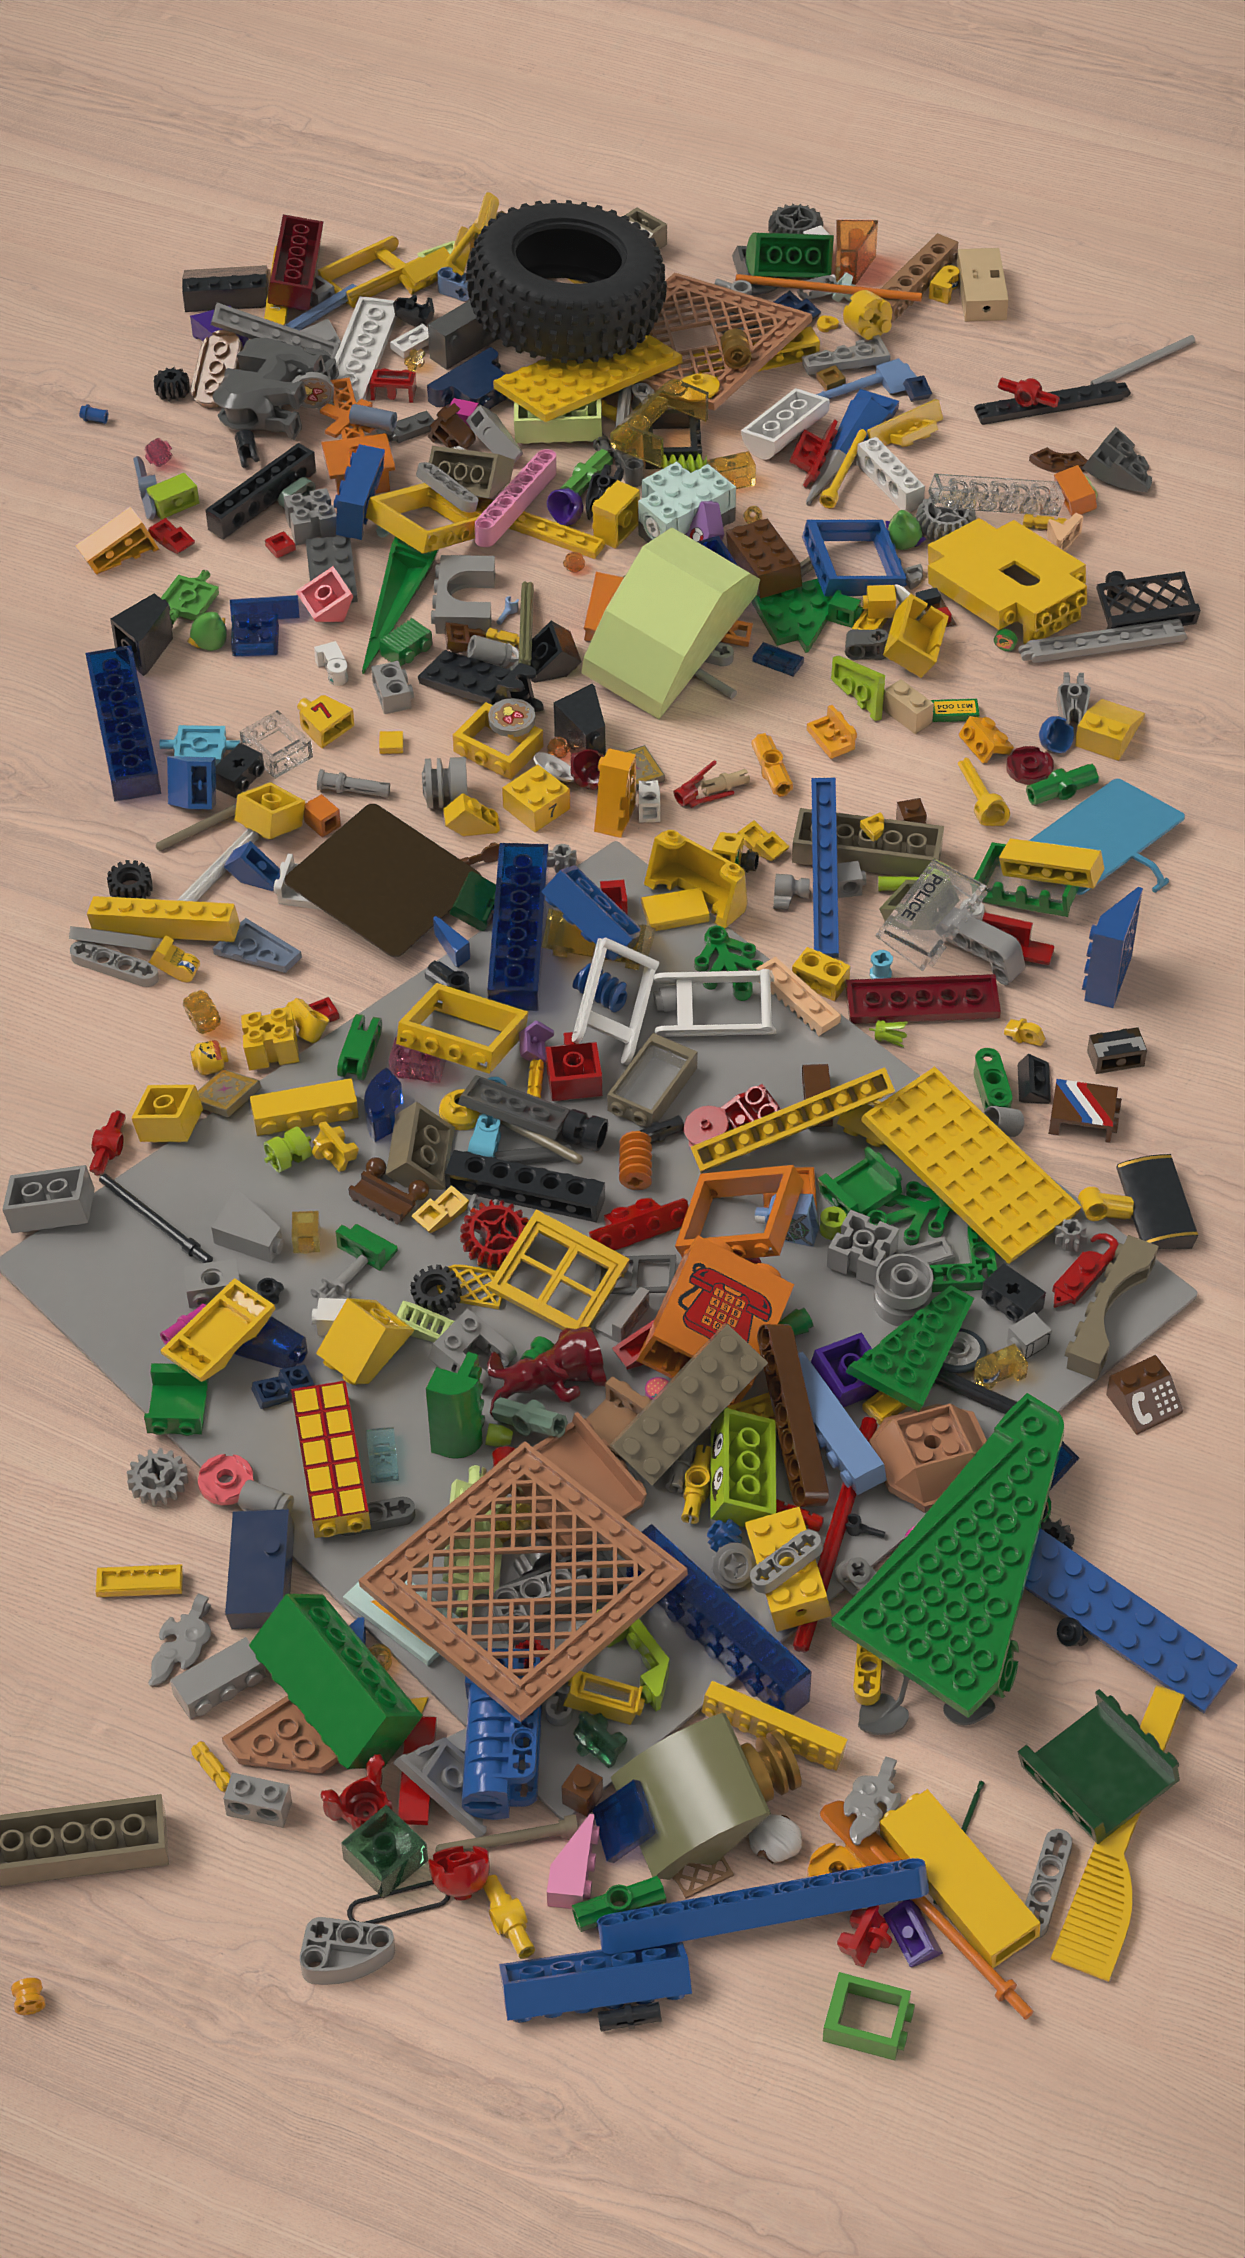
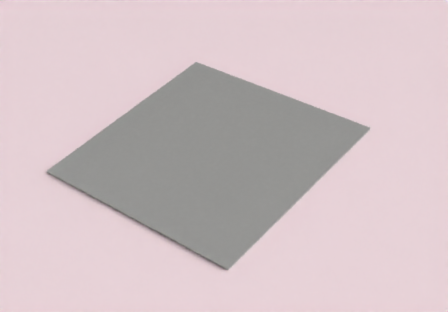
[0,841,1197,1820]

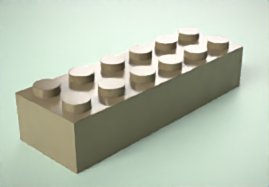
[792,808,944,877]
[610,1323,768,1485]
[0,1794,169,1887]

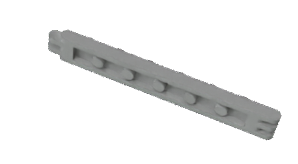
[1018,619,1187,663]

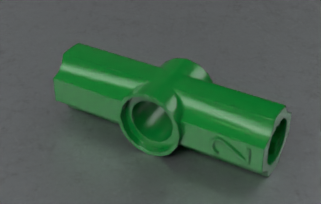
[1026,763,1099,805]
[572,1876,667,1932]

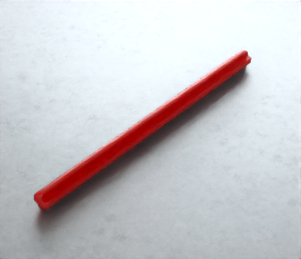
[793,1416,878,1653]

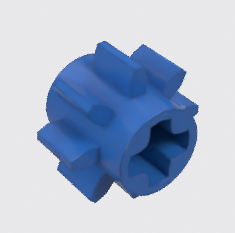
[707,1519,742,1553]

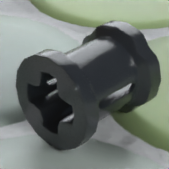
[1105,571,1127,601]

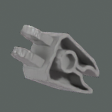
[1056,672,1091,727]

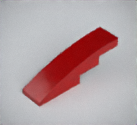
[398,1716,437,1825]

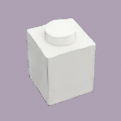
[312,1298,346,1336]

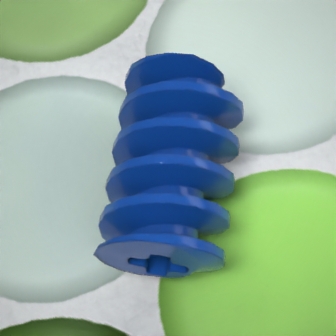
[572,963,627,1013]

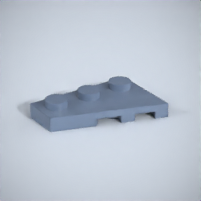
[213,918,302,973]

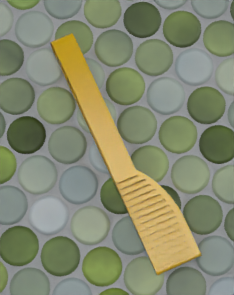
[1051,1685,1185,1982]

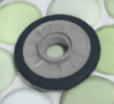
[941,1328,987,1373]

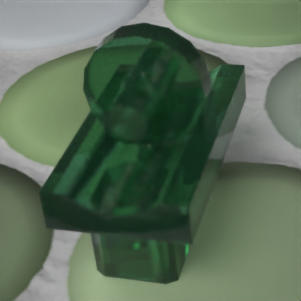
[573,1711,628,1768]

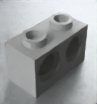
[371,661,414,714]
[223,1772,292,1828]

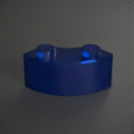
[364,1067,403,1142]

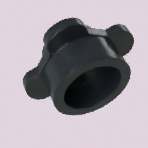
[256,1278,284,1304]

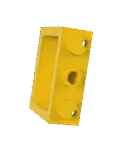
[453,702,544,780]

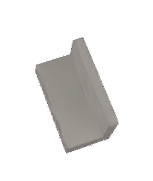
[595,1286,649,1343]

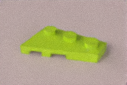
[831,656,885,721]

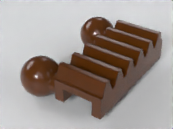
[348,1157,429,1225]

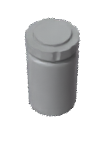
[467,635,512,667]
[238,1480,294,1513]

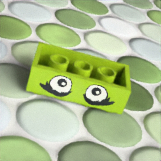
[710,1408,776,1527]

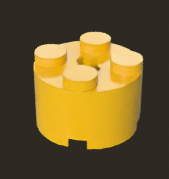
[843,290,892,340]

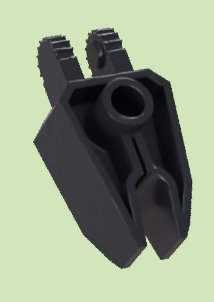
[586,464,624,520]

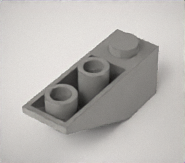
[466,405,523,463]

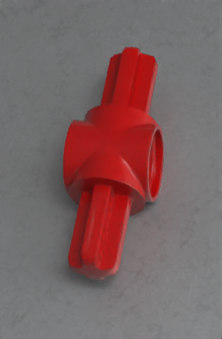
[998,377,1059,408]
[89,1110,126,1176]

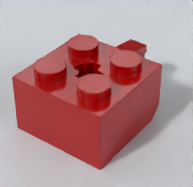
[545,1032,603,1101]

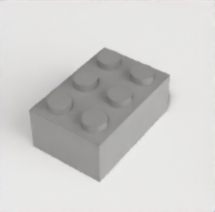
[2,1165,95,1233]

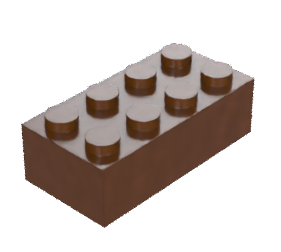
[726,518,802,599]

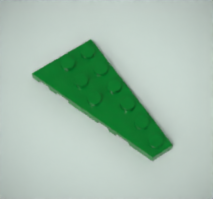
[846,1285,974,1412]

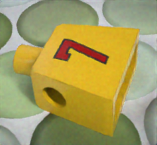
[297,695,355,749]

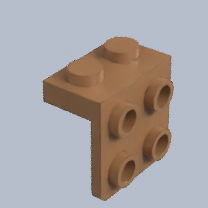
[586,1376,651,1458]

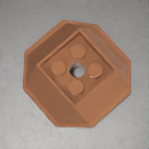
[869,1403,987,1513]

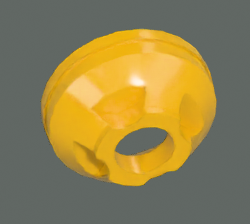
[439,1089,480,1130]

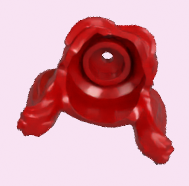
[320,1754,393,1835]

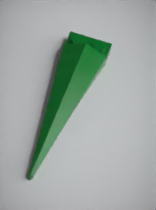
[362,536,439,674]

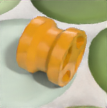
[11,1978,45,2015]

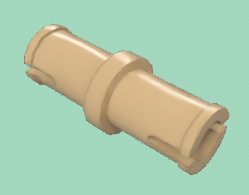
[701,769,750,796]

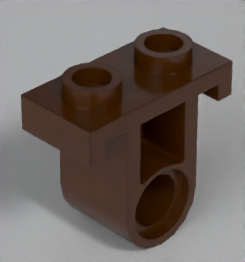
[427,403,476,450]

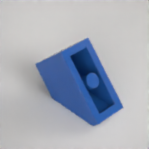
[224,841,280,891]

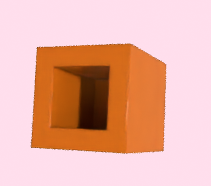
[304,794,341,838]

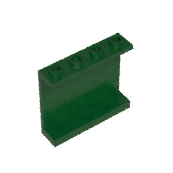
[1017,1689,1180,1845]

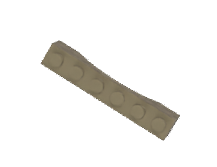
[1065,1235,1159,1380]

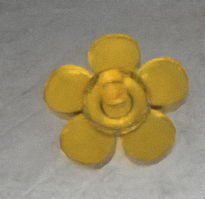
[404,349,425,372]

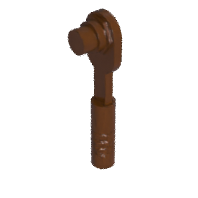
[460,842,505,866]

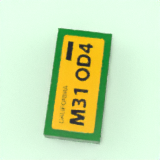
[931,698,980,722]

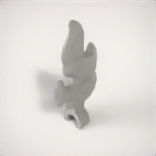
[148,1593,211,1686]
[844,1757,901,1846]

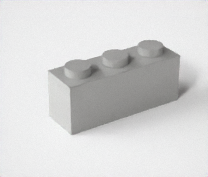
[170,1637,266,1720]

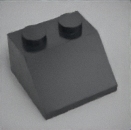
[530,620,582,683]

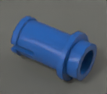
[79,404,109,424]

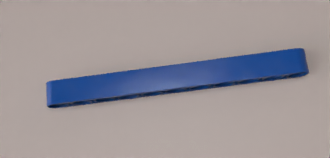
[597,1858,929,1954]

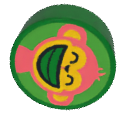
[994,629,1018,651]

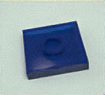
[592,1779,656,1863]

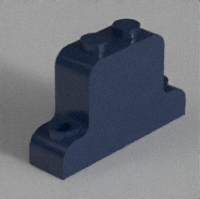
[427,347,508,410]

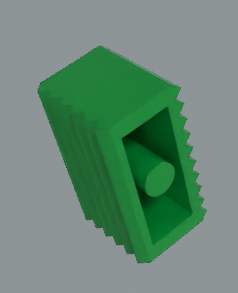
[379,618,433,667]

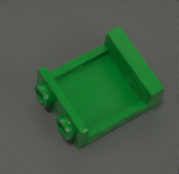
[818,1146,902,1216]

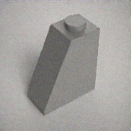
[211,1189,284,1263]

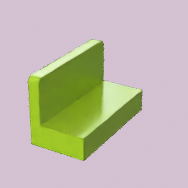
[146,473,200,520]

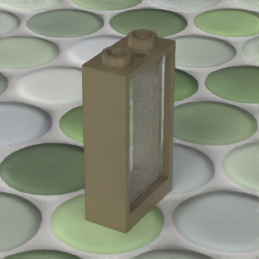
[607,1033,698,1128]

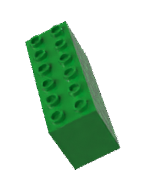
[249,1594,423,1769]

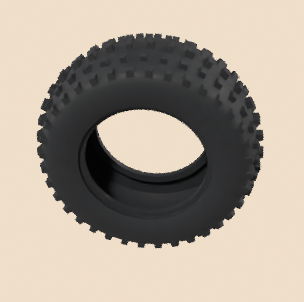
[466,200,667,364]

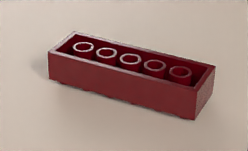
[267,214,324,310]

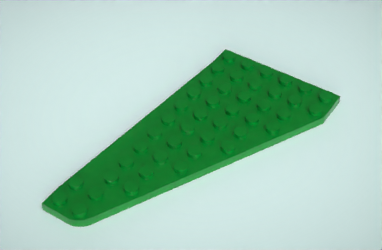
[831,1393,1064,1718]

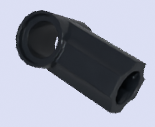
[425,960,471,993]

